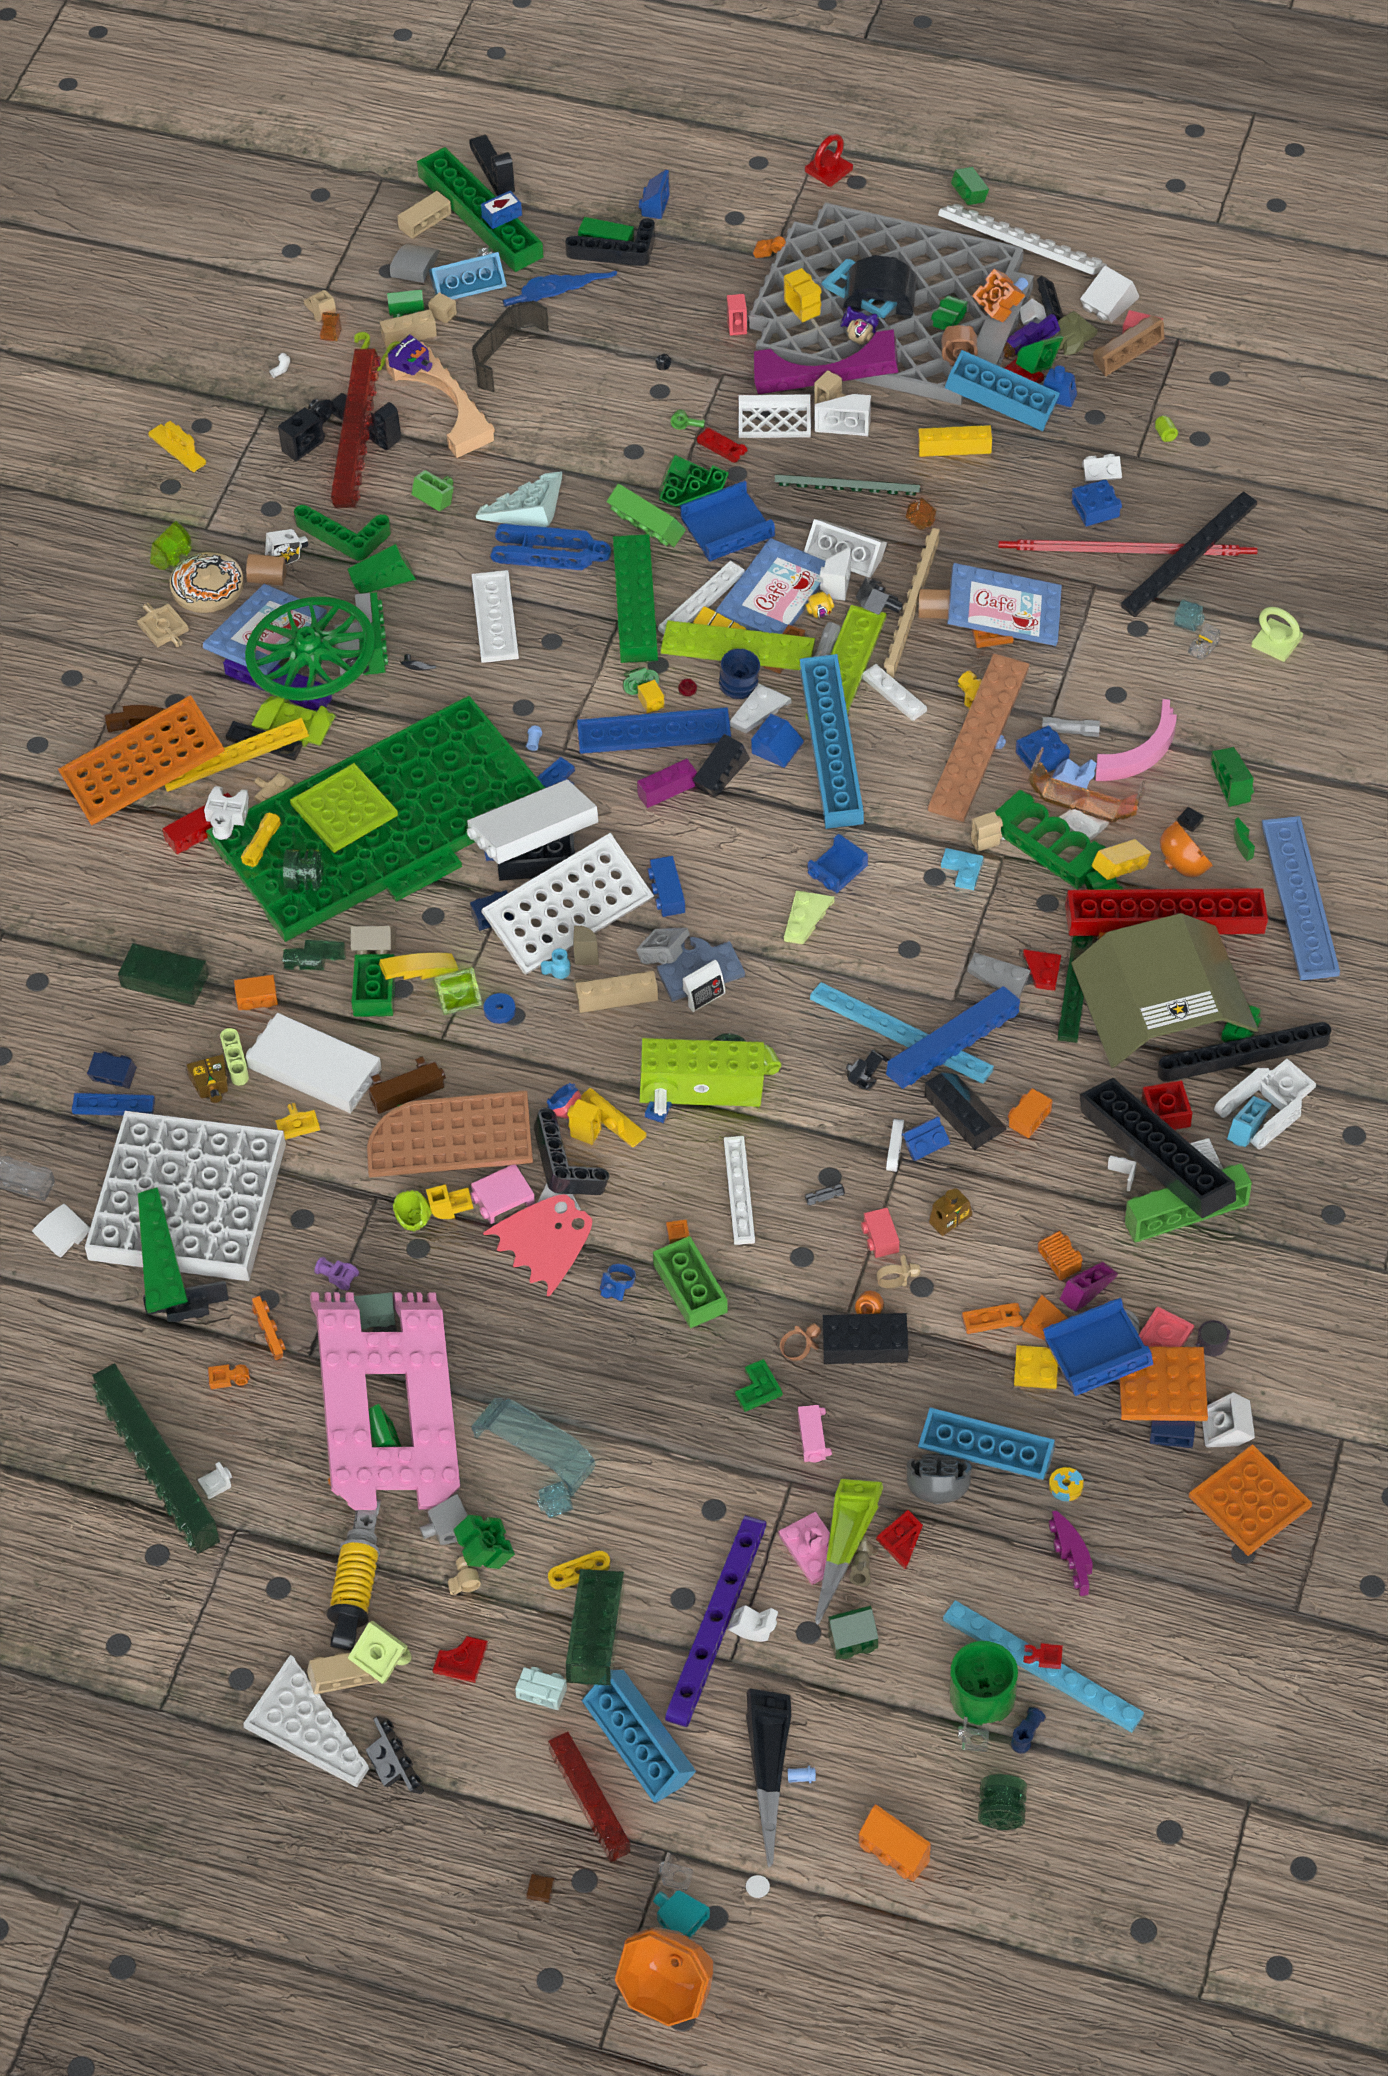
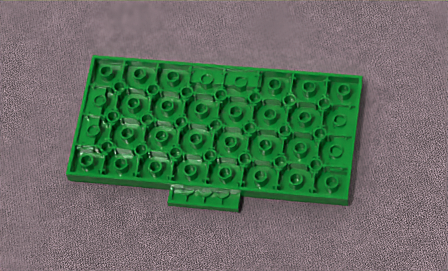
[206,696,545,942]

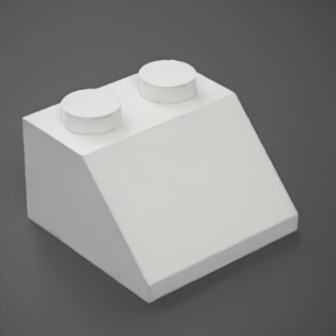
[820,548,851,601]
[1202,1392,1255,1447]

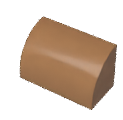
[246,554,287,586]
[918,589,950,619]

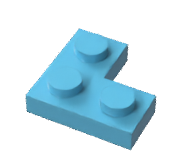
[941,848,984,890]

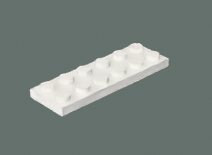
[472,570,519,663]

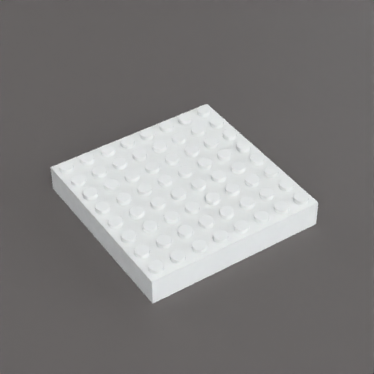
[85,1111,286,1281]

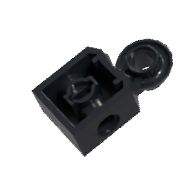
[278,399,334,462]

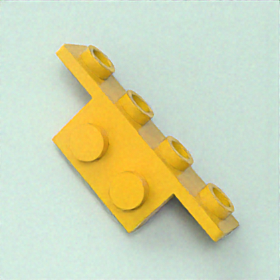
[148,421,206,472]
[581,1088,647,1147]

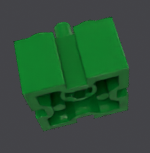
[453,1515,515,1569]

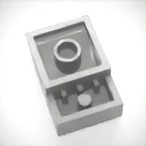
[390,244,440,283]

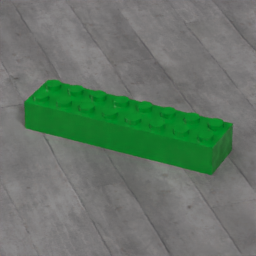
[613,534,658,663]

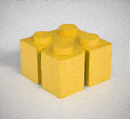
[784,268,822,323]

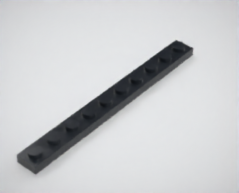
[1121,491,1257,617]

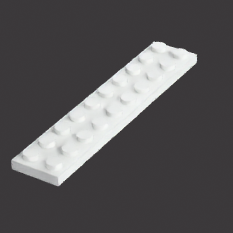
[938,204,1107,275]

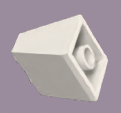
[1080,266,1140,323]

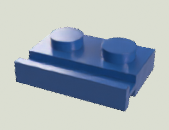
[902,1116,951,1161]

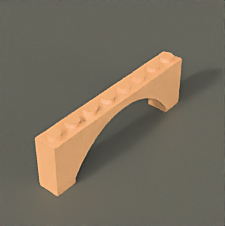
[385,342,495,458]

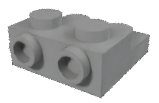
[636,928,690,965]

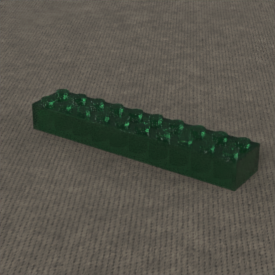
[92,1363,220,1554]

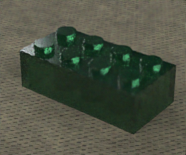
[118,943,209,1005]

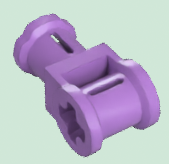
[314,1256,359,1291]

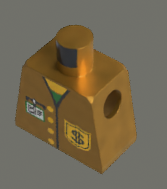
[186,1054,228,1103]
[929,1188,972,1236]

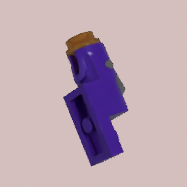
[1003,314,1061,359]

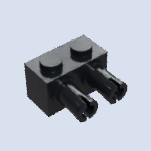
[856,577,902,615]

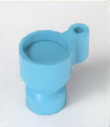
[541,948,571,979]

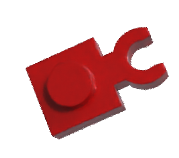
[1023,1643,1063,1669]

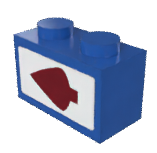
[481,191,522,229]

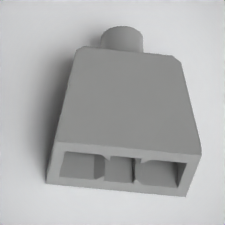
[419,1494,468,1545]

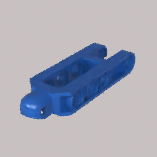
[490,524,611,570]

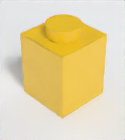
[638,680,665,714]

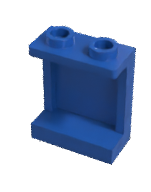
[808,834,868,893]

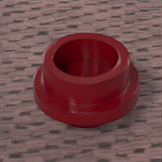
[678,679,697,696]

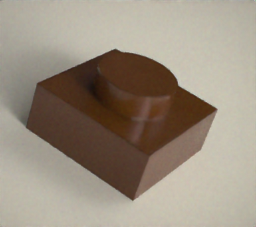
[527,1874,554,1903]

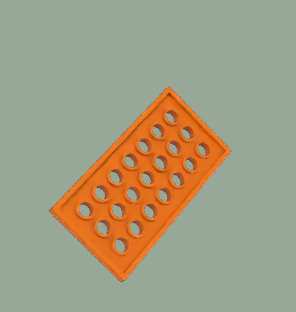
[58,695,225,826]

